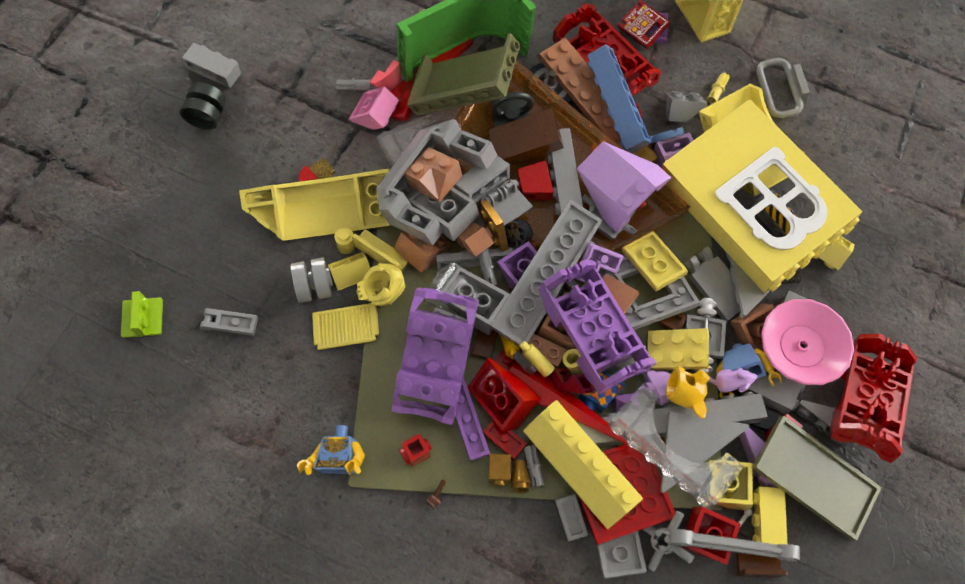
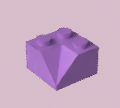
[498,241,537,291]

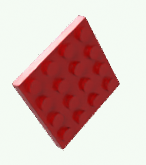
[578,438,676,545]

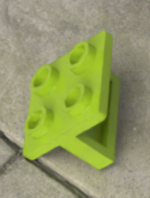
[121,291,163,338]

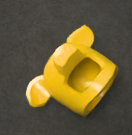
[666,366,710,419]

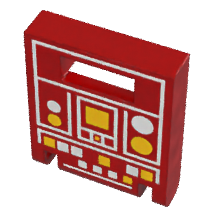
[617,0,670,49]

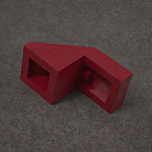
[550,368,596,394]

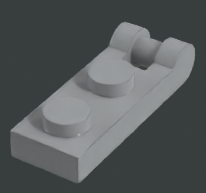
[200,308,258,336]

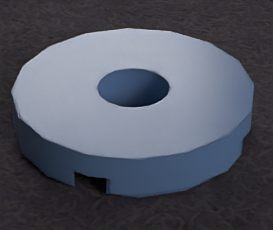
[649,127,685,144]

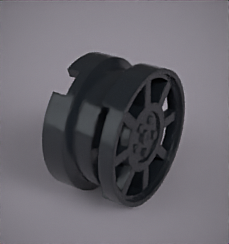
[504,219,533,248]

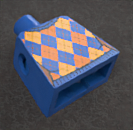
[578,371,625,413]

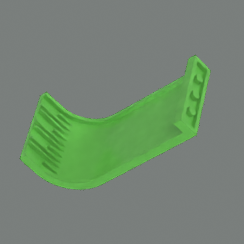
[397,0,536,82]

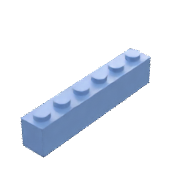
[587,44,651,153]

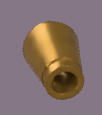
[510,460,531,493]

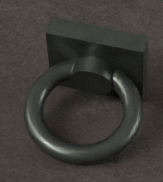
[490,92,534,127]

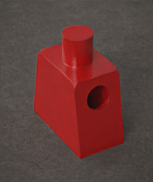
[517,161,553,201]

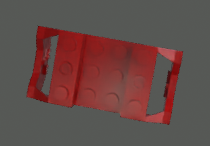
[552,4,661,97]
[831,334,917,464]

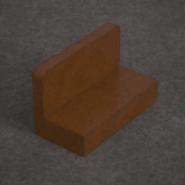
[736,554,788,577]

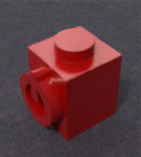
[398,434,432,467]

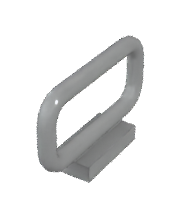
[756,58,810,118]

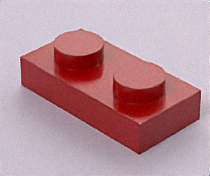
[483,420,527,461]

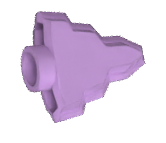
[642,369,671,406]

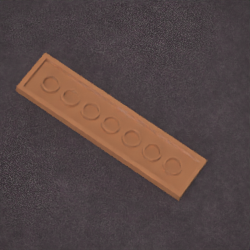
[538,38,654,154]

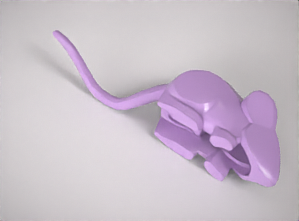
[708,368,758,392]

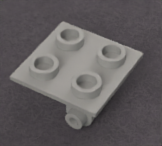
[480,179,533,226]

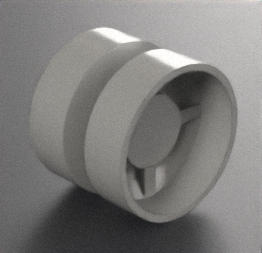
[291,257,333,303]

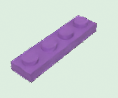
[455,378,490,462]

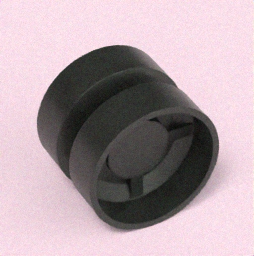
[179,82,227,130]

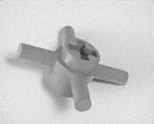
[644,511,694,571]

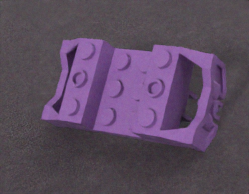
[538,260,657,394]
[391,287,479,425]

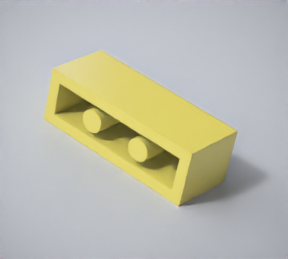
[752,486,787,545]

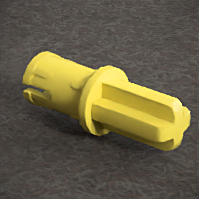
[707,72,729,104]

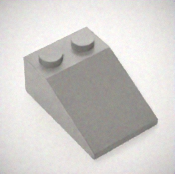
[408,187,479,241]
[441,266,510,335]

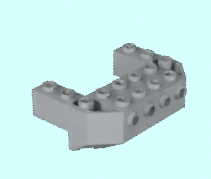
[376,119,497,245]

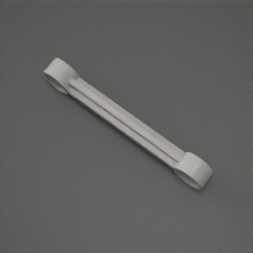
[670,529,800,561]

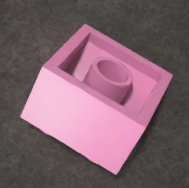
[349,86,399,130]

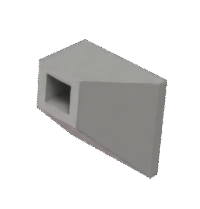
[666,91,707,122]

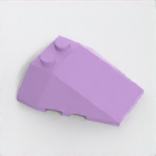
[577,141,671,233]

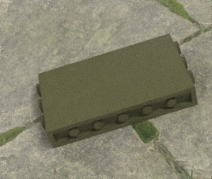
[407,33,520,116]

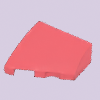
[370,60,402,91]

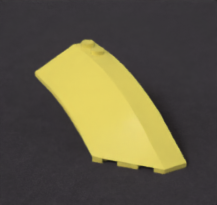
[239,169,391,241]

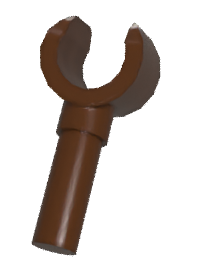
[427,479,446,509]

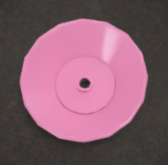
[761,299,854,385]

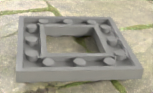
[598,257,700,330]

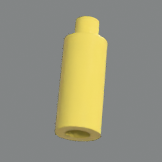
[519,341,555,377]

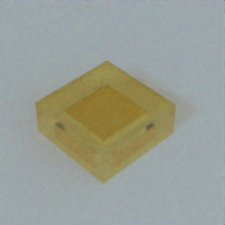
[309,158,335,179]

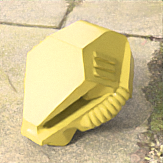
[357,263,405,306]

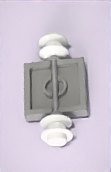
[685,298,726,374]

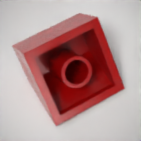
[681,506,741,565]

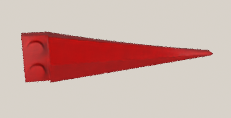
[495,349,634,447]

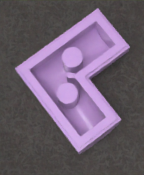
[575,243,624,283]

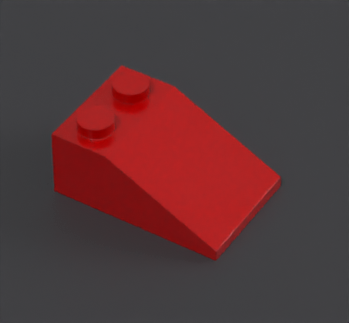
[467,358,539,431]

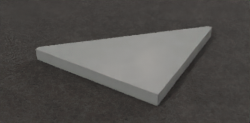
[726,252,770,319]
[660,411,749,493]

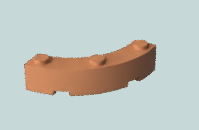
[455,221,494,257]

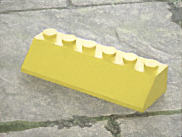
[523,400,643,529]

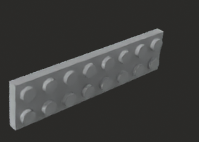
[491,200,603,346]

